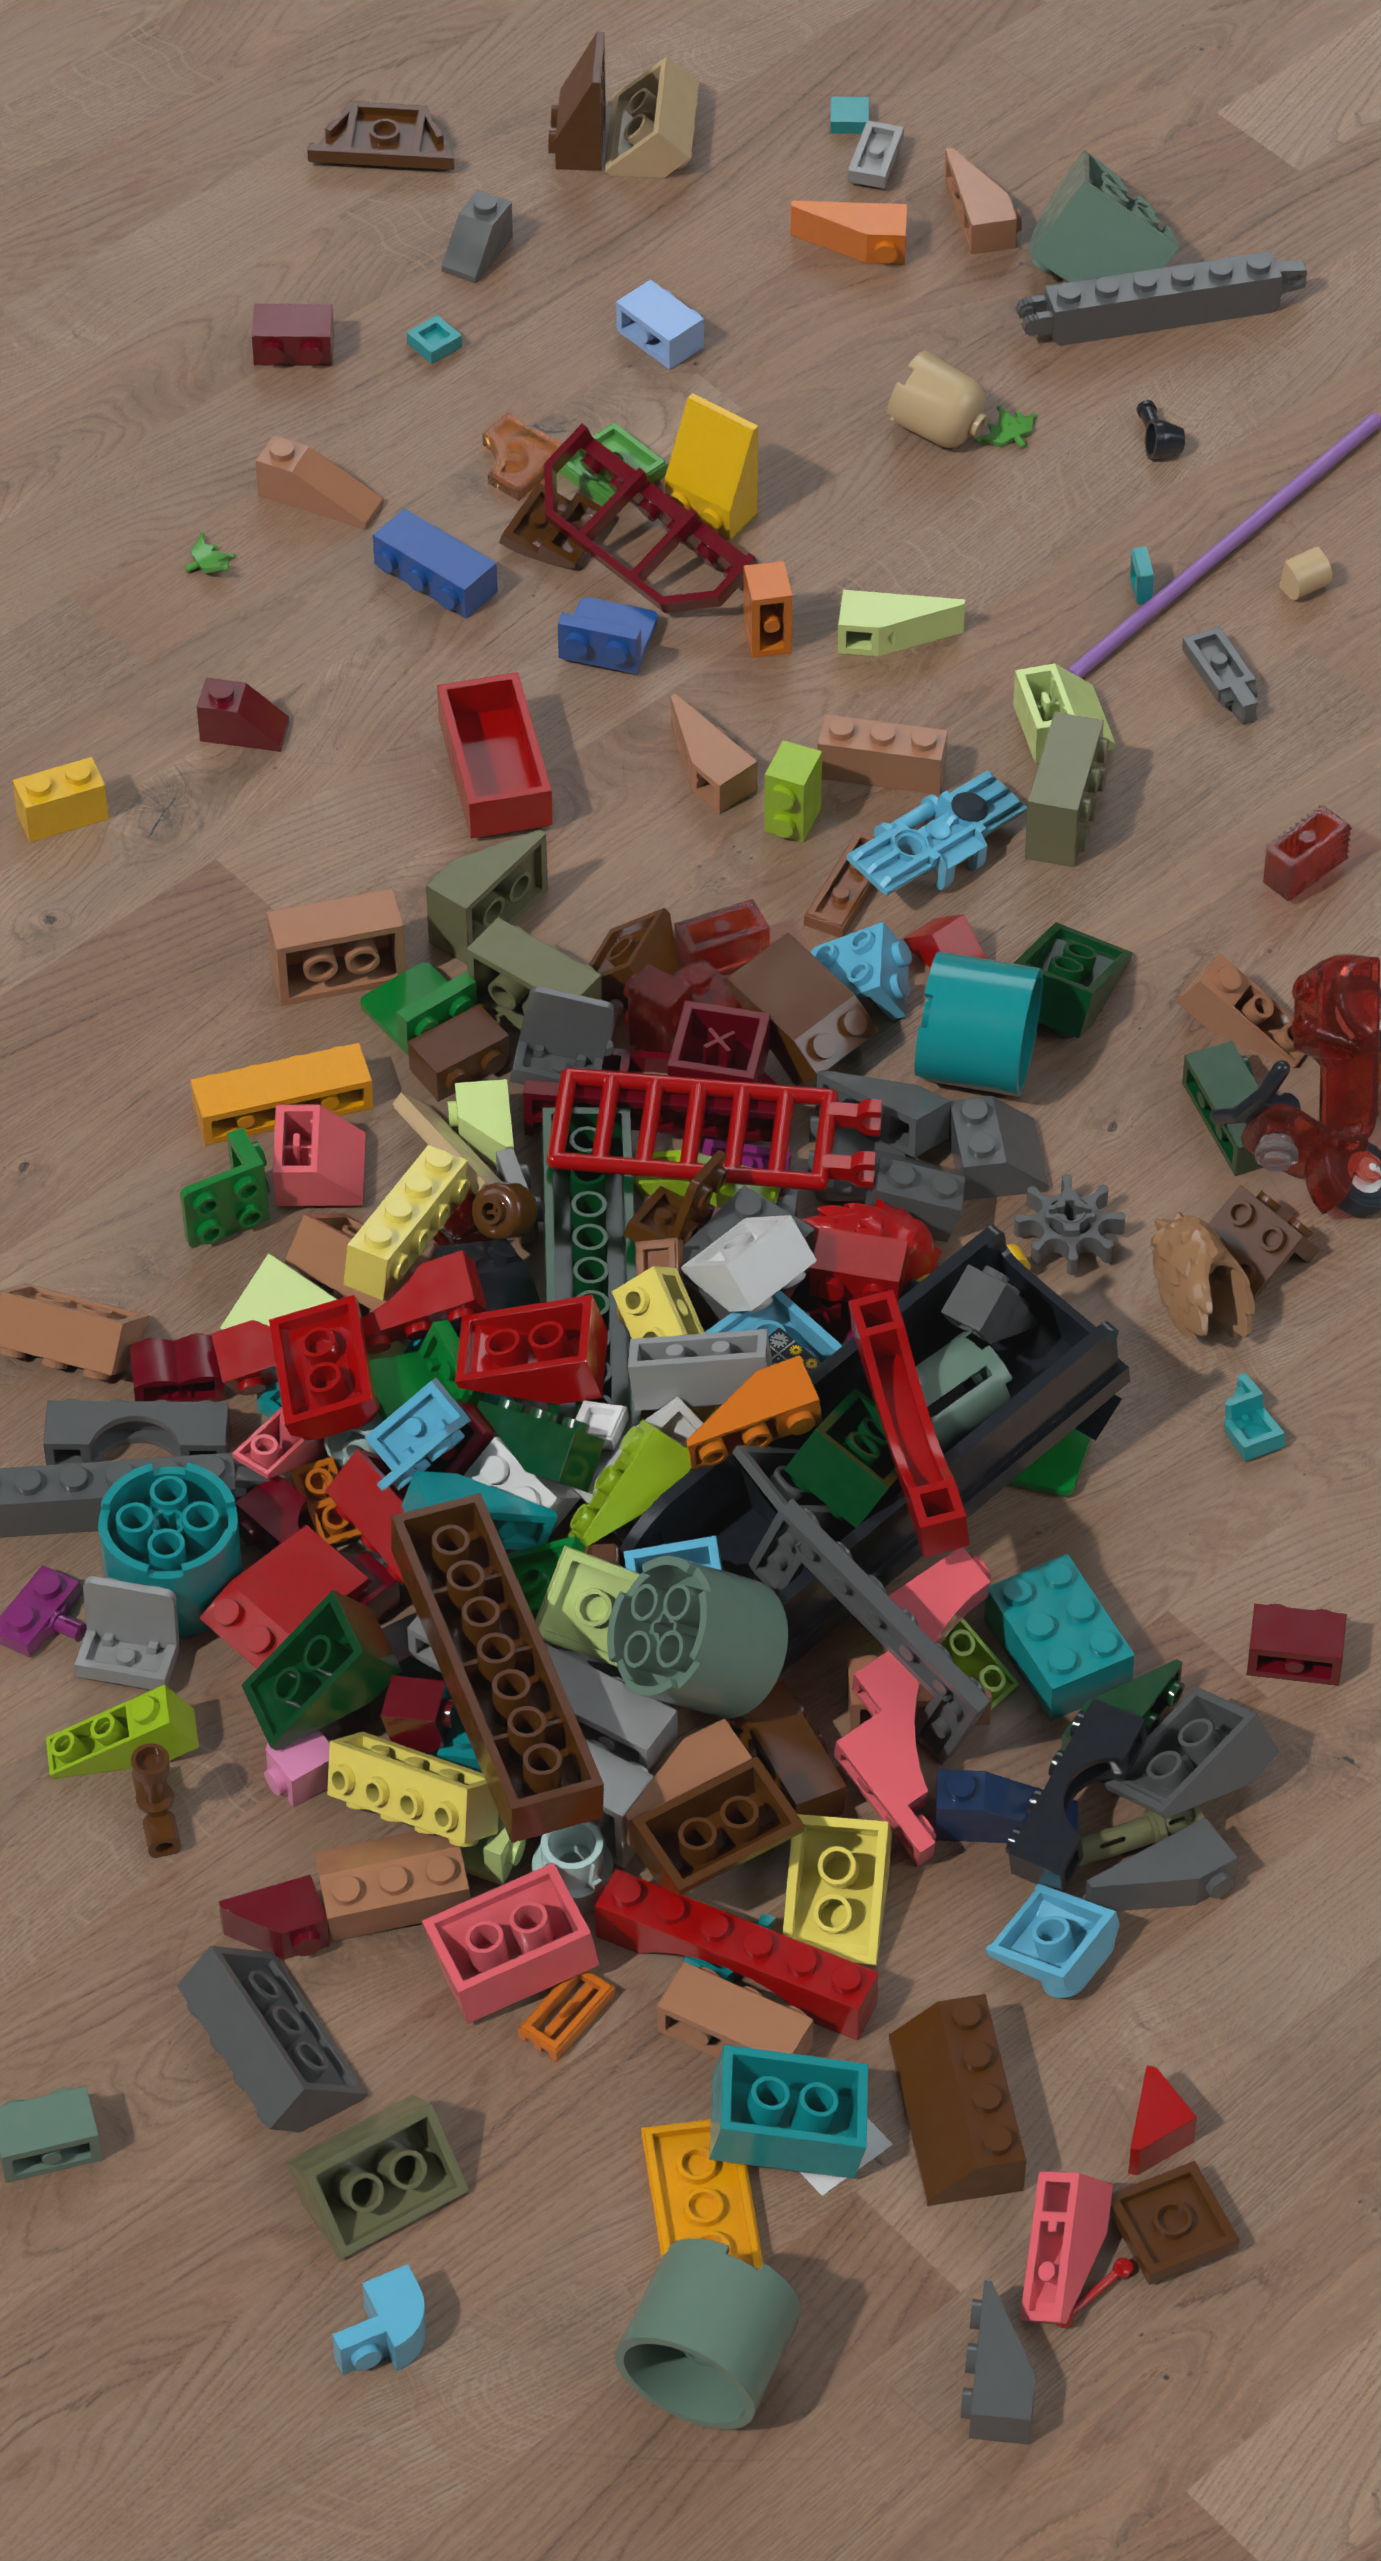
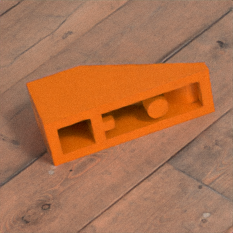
[791,200,907,265]

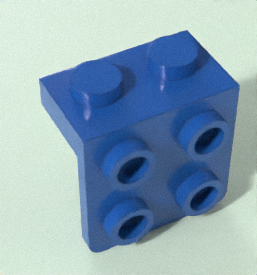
[558,597,658,674]

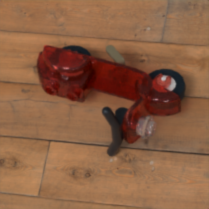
[1210,954,1381,1217]

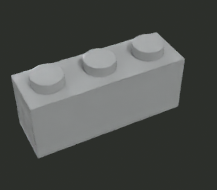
[628,1329,773,1411]

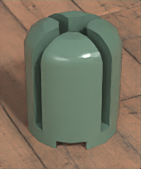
[915,1331,1012,1455]

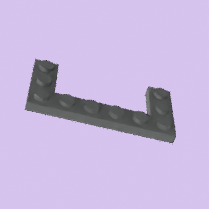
[747,1499,991,1765]

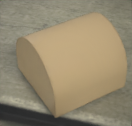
[1279,546,1333,600]

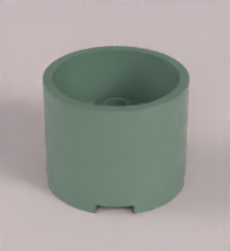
[607,1556,788,1718]
[615,2239,802,2429]

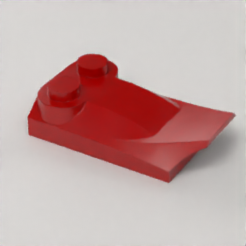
[269,1294,380,1441]

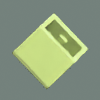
[1013,663,1115,763]

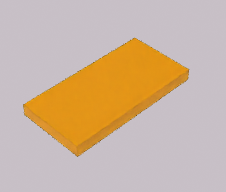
[641,2119,763,2270]

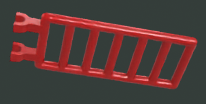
[546,1067,882,1191]

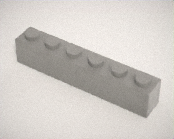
[407,1615,678,1774]

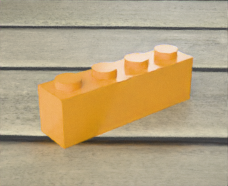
[190,1043,374,1146]

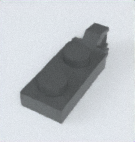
[1182,626,1258,724]

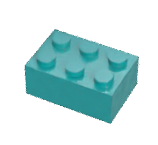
[984,1553,1135,1721]
[709,2045,868,2179]

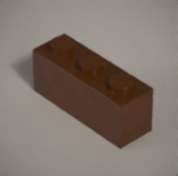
[730,1682,849,1817]

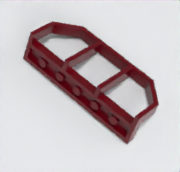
[544,423,758,613]
[523,1048,777,1142]

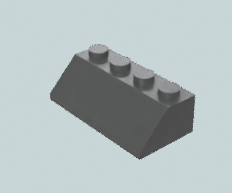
[177,1946,368,2132]

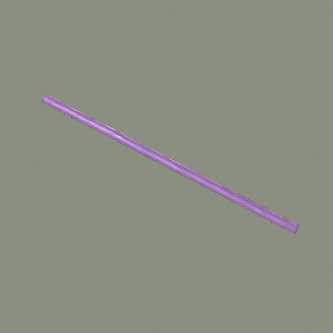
[1066,413,1381,678]

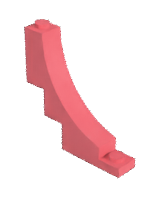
[834,1547,991,1867]

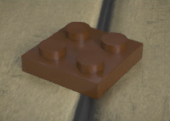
[1110,2161,1239,2285]

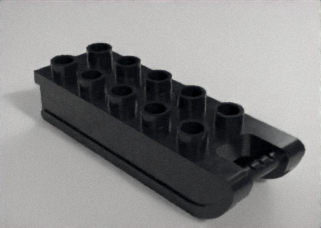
[619,1224,1130,1676]

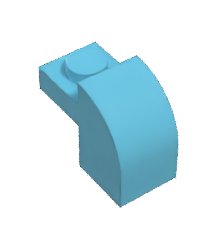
[332,2264,426,2375]

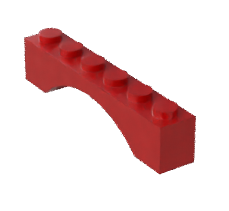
[211,1250,488,1396]
[848,1289,969,1557]
[595,1869,878,2041]

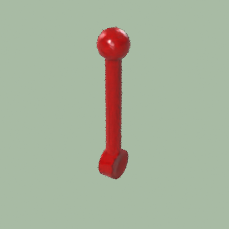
[1055,2257,1133,2329]

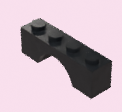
[1005,1698,1147,1892]

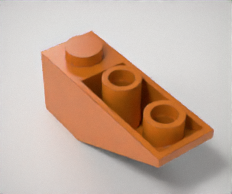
[686,1355,822,1470]

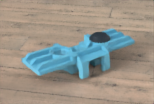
[846,770,1028,896]

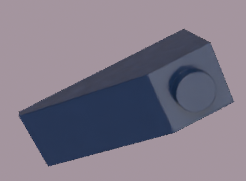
[935,1769,1078,1843]

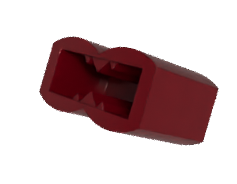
[129,1333,225,1402]

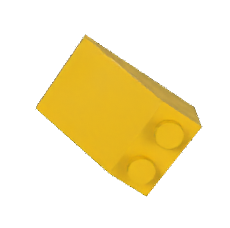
[665,393,758,541]

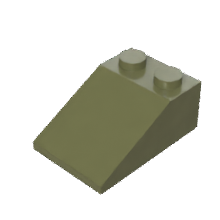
[426,830,548,965]

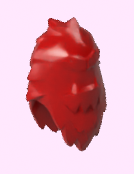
[801,1198,942,1294]

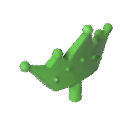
[975,405,1036,449]
[184,532,235,574]

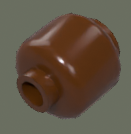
[472,1182,538,1240]

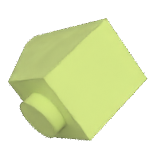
[447,1079,514,1168]

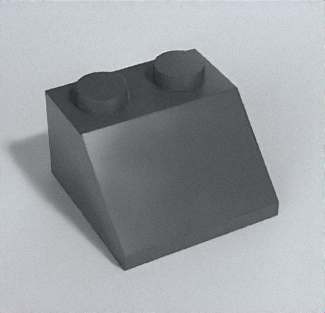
[949,1096,1049,1201]
[865,1149,965,1242]

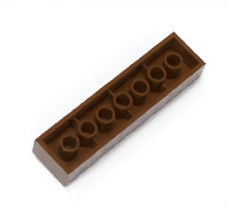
[391,1493,604,1843]

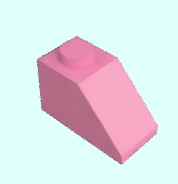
[264,1730,330,1808]

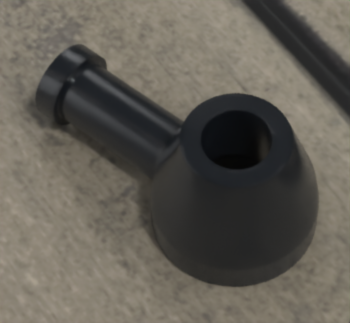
[1136,400,1185,459]

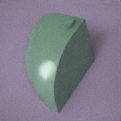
[1030,150,1180,282]

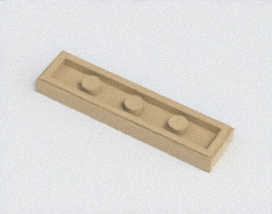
[393,1092,502,1195]

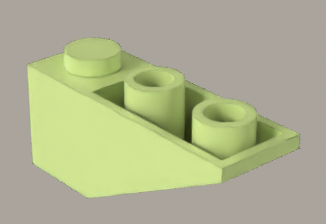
[838,590,965,657]

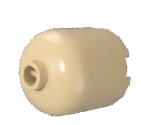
[886,350,988,448]

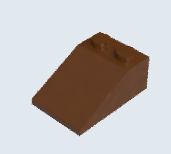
[548,32,606,171]
[723,933,879,1086]

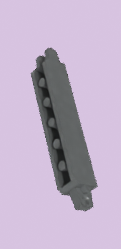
[1015,251,1307,346]
[0,1453,269,1538]

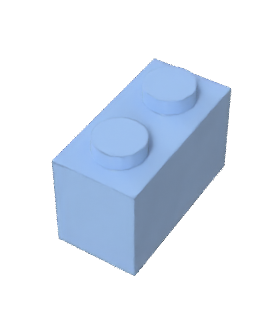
[616,279,704,370]

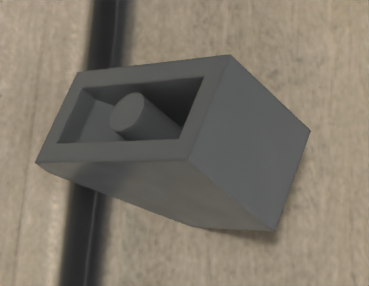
[441,190,513,284]

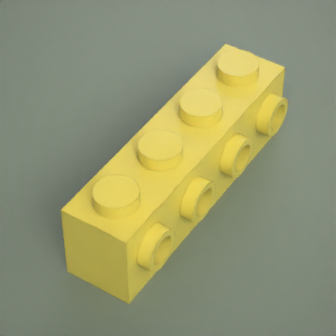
[343,1145,470,1301]
[612,1266,722,1423]
[327,1732,499,1847]

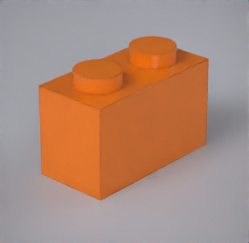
[743,561,793,658]

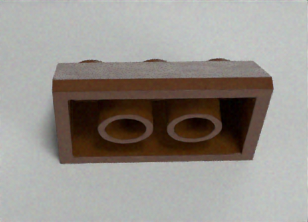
[632,1756,805,1896]

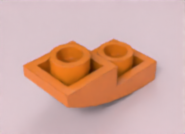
[288,1456,363,1546]

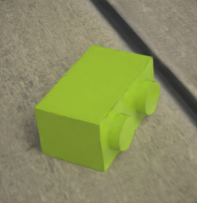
[764,740,822,843]

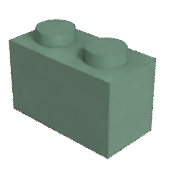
[0,2086,102,2183]

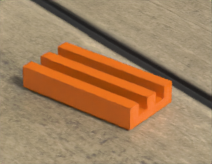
[518,1970,615,2062]

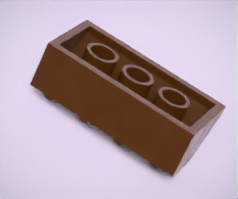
[889,1994,1026,2206]

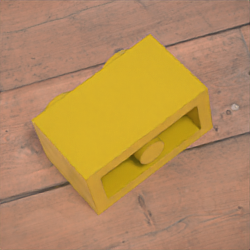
[12,757,109,842]

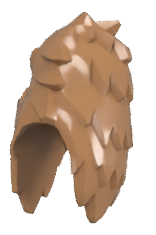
[1150,1212,1255,1338]

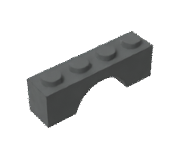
[43,1399,231,1465]

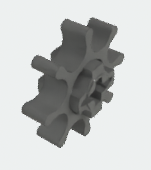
[1014,1174,1125,1275]

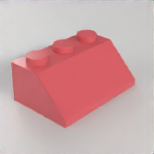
[422,1862,599,2024]

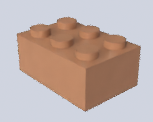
[266,889,406,1006]

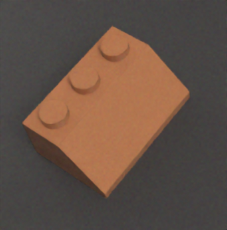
[284,1213,430,1313]
[0,1283,150,1380]
[314,1831,471,1942]

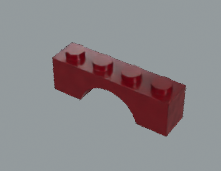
[235,1475,400,1623]

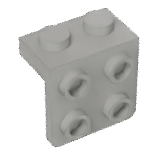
[74,1576,180,1690]

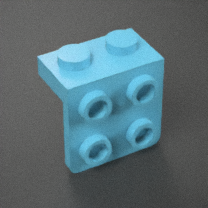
[811,922,912,1021]
[364,1378,471,1492]

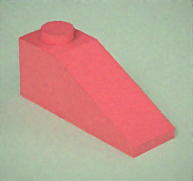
[1020,2171,1113,2324]

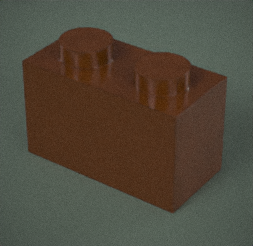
[408,1004,510,1102]

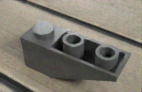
[941,1264,1039,1344]
[960,2280,1036,2445]

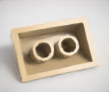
[605,56,699,178]

